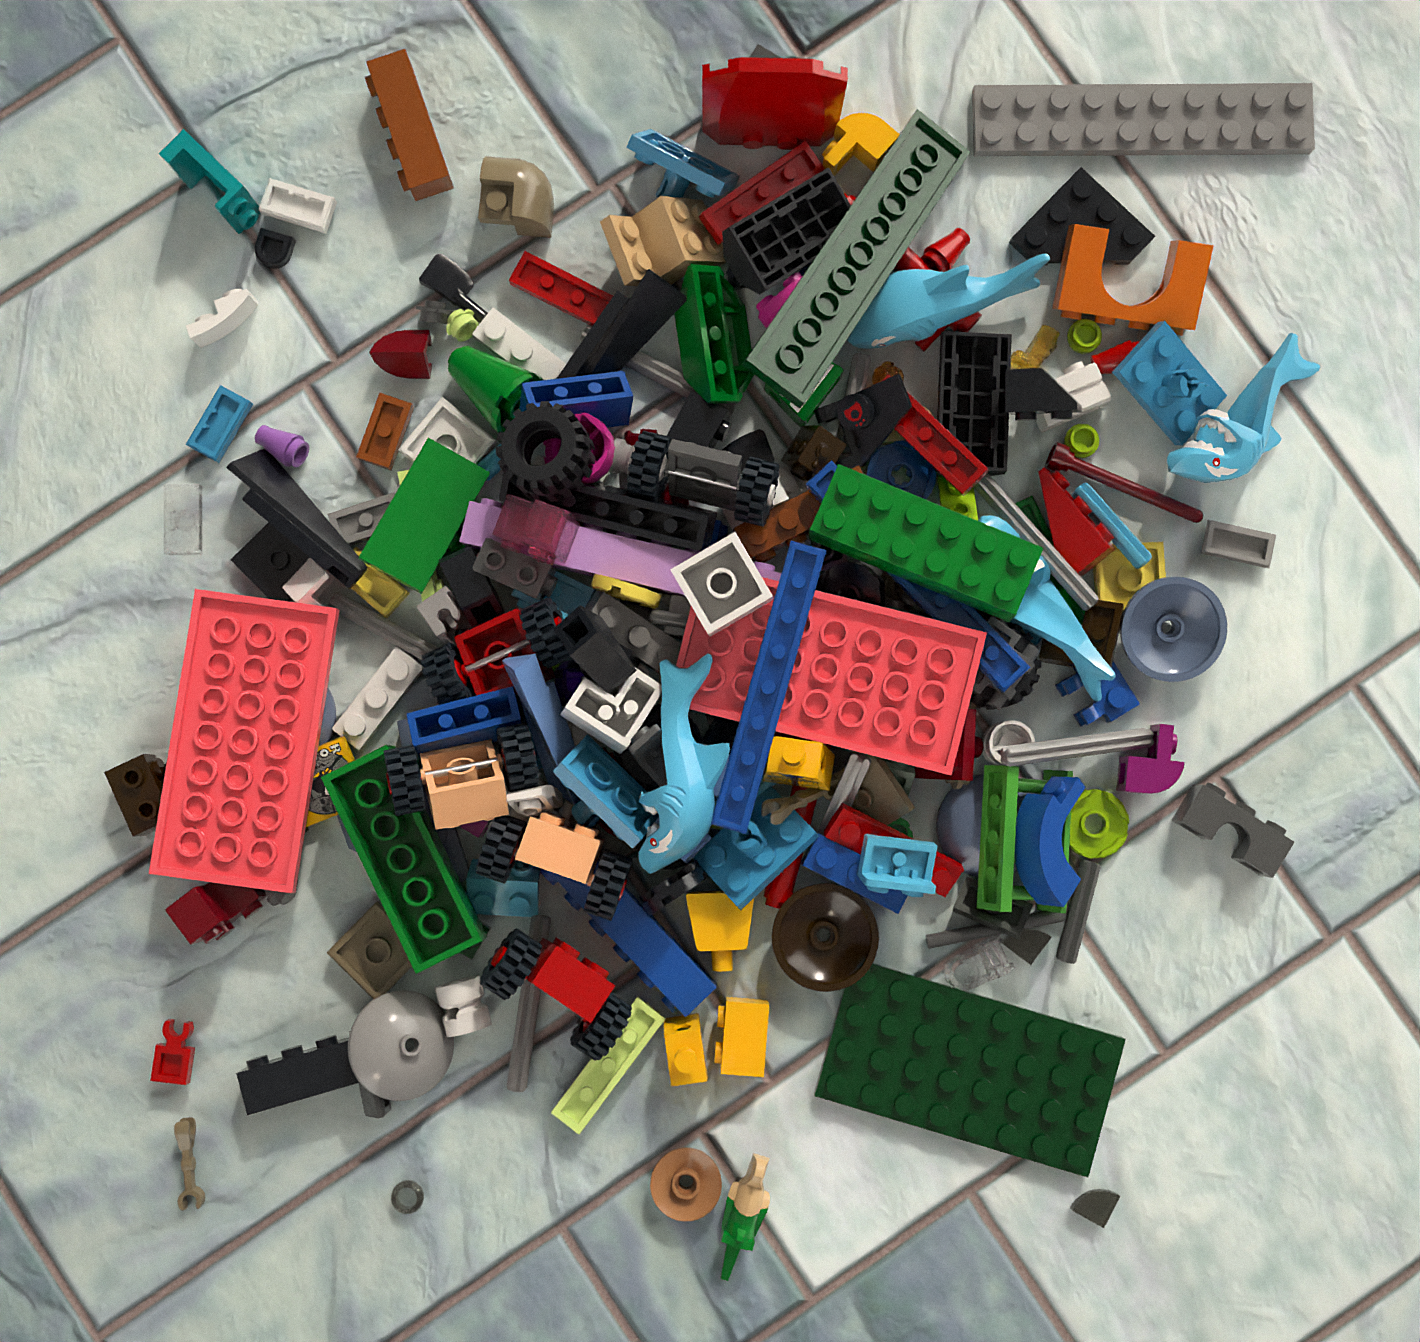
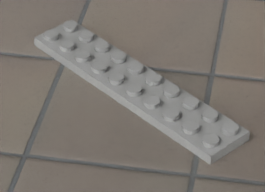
[972,83,1315,156]

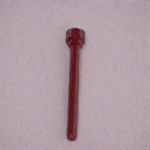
[1045,442,1204,523]

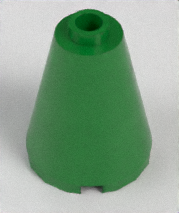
[448,346,543,433]

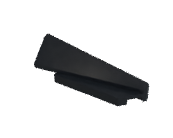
[557,269,687,379]
[226,449,367,589]

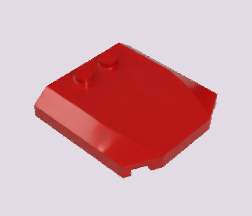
[702,57,848,150]

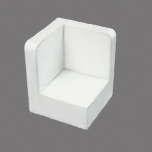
[282,558,335,606]

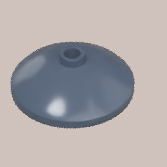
[1120,576,1227,682]
[936,774,1030,877]

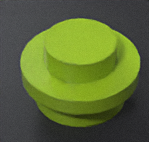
[1067,319,1102,354]
[1064,424,1099,458]

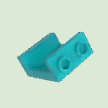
[158,129,261,234]

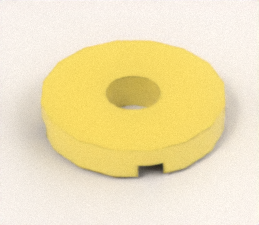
[590,574,662,609]

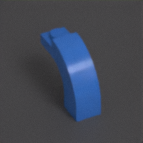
[1014,776,1085,907]

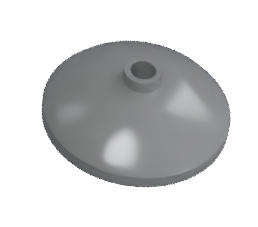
[348,990,454,1101]

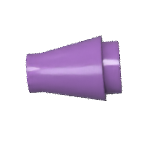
[255,425,309,467]

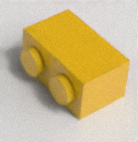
[714,997,769,1077]

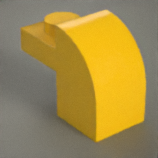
[822,113,900,176]

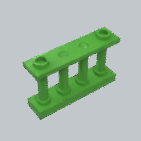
[977,765,1073,913]

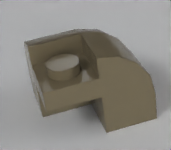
[478,156,554,238]

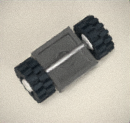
[627,431,780,527]

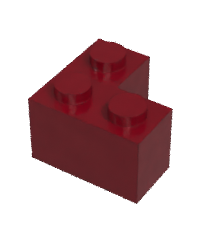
[165,882,267,945]

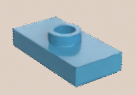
[185,385,253,463]

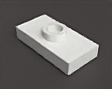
[259,178,337,234]

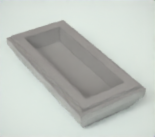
[1201,520,1276,569]

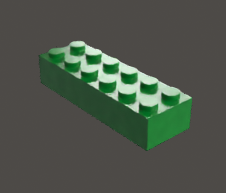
[809,464,1044,622]
[321,745,488,974]

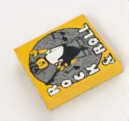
[306,736,355,827]

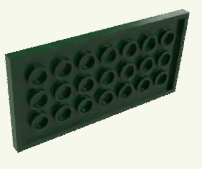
[814,963,1126,1178]

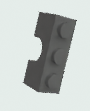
[1172,783,1294,878]

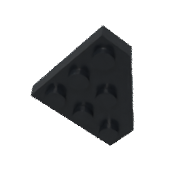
[1009,167,1155,266]

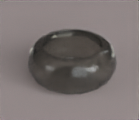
[391,1180,424,1214]

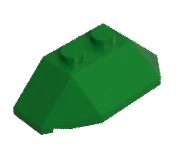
[674,264,754,403]

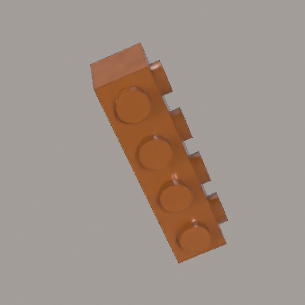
[365,49,454,201]
[733,465,863,563]

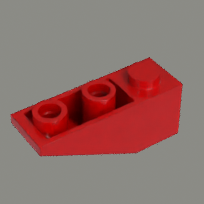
[1038,467,1116,576]

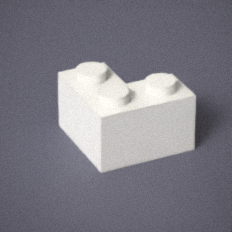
[560,668,662,754]

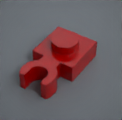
[150,1019,195,1085]

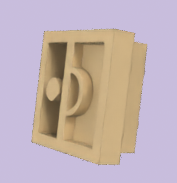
[600,196,726,286]

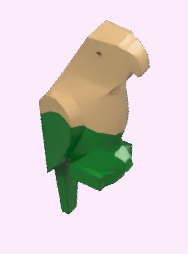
[720,1153,770,1281]

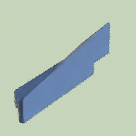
[502,654,581,806]

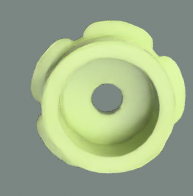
[446,309,479,342]

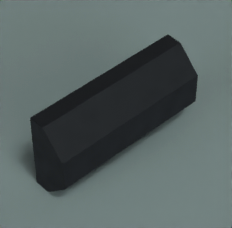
[722,167,850,295]
[935,331,1012,476]

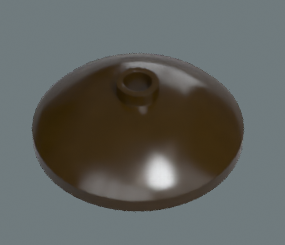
[772,883,879,992]

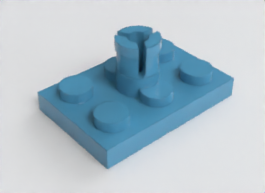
[626,129,740,198]
[1112,321,1227,446]
[552,734,659,848]
[694,786,819,910]

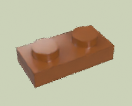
[356,392,414,471]

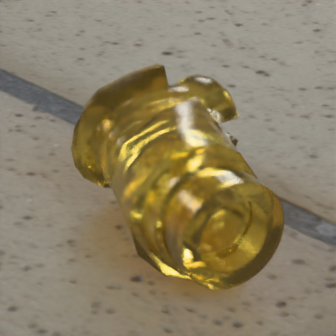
[1011,325,1060,369]

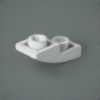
[186,289,258,348]
[506,785,563,816]

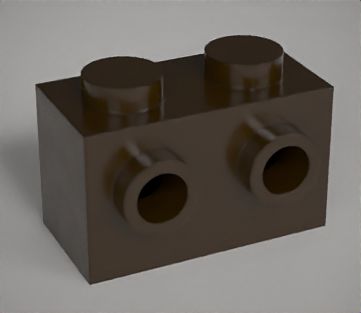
[104,754,166,837]

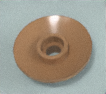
[650,1147,722,1222]

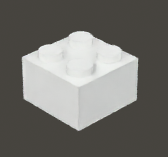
[670,532,774,637]

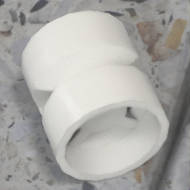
[982,720,1035,766]
[435,975,492,1037]

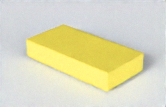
[351,547,410,619]

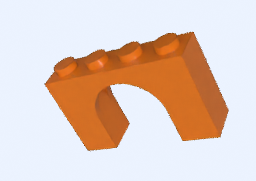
[1052,224,1214,336]

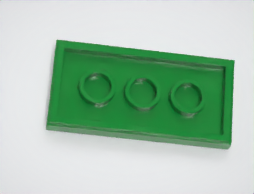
[358,437,490,594]

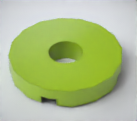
[1069,789,1129,858]

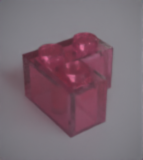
[492,494,580,566]

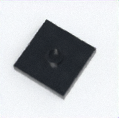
[230,522,310,602]

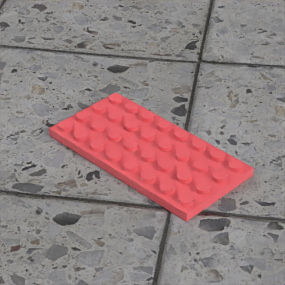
[676,577,987,775]
[149,589,340,893]

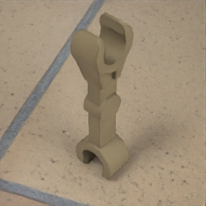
[761,774,839,825]
[174,1117,205,1211]

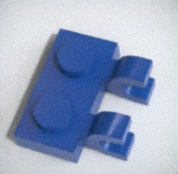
[1055,661,1140,727]

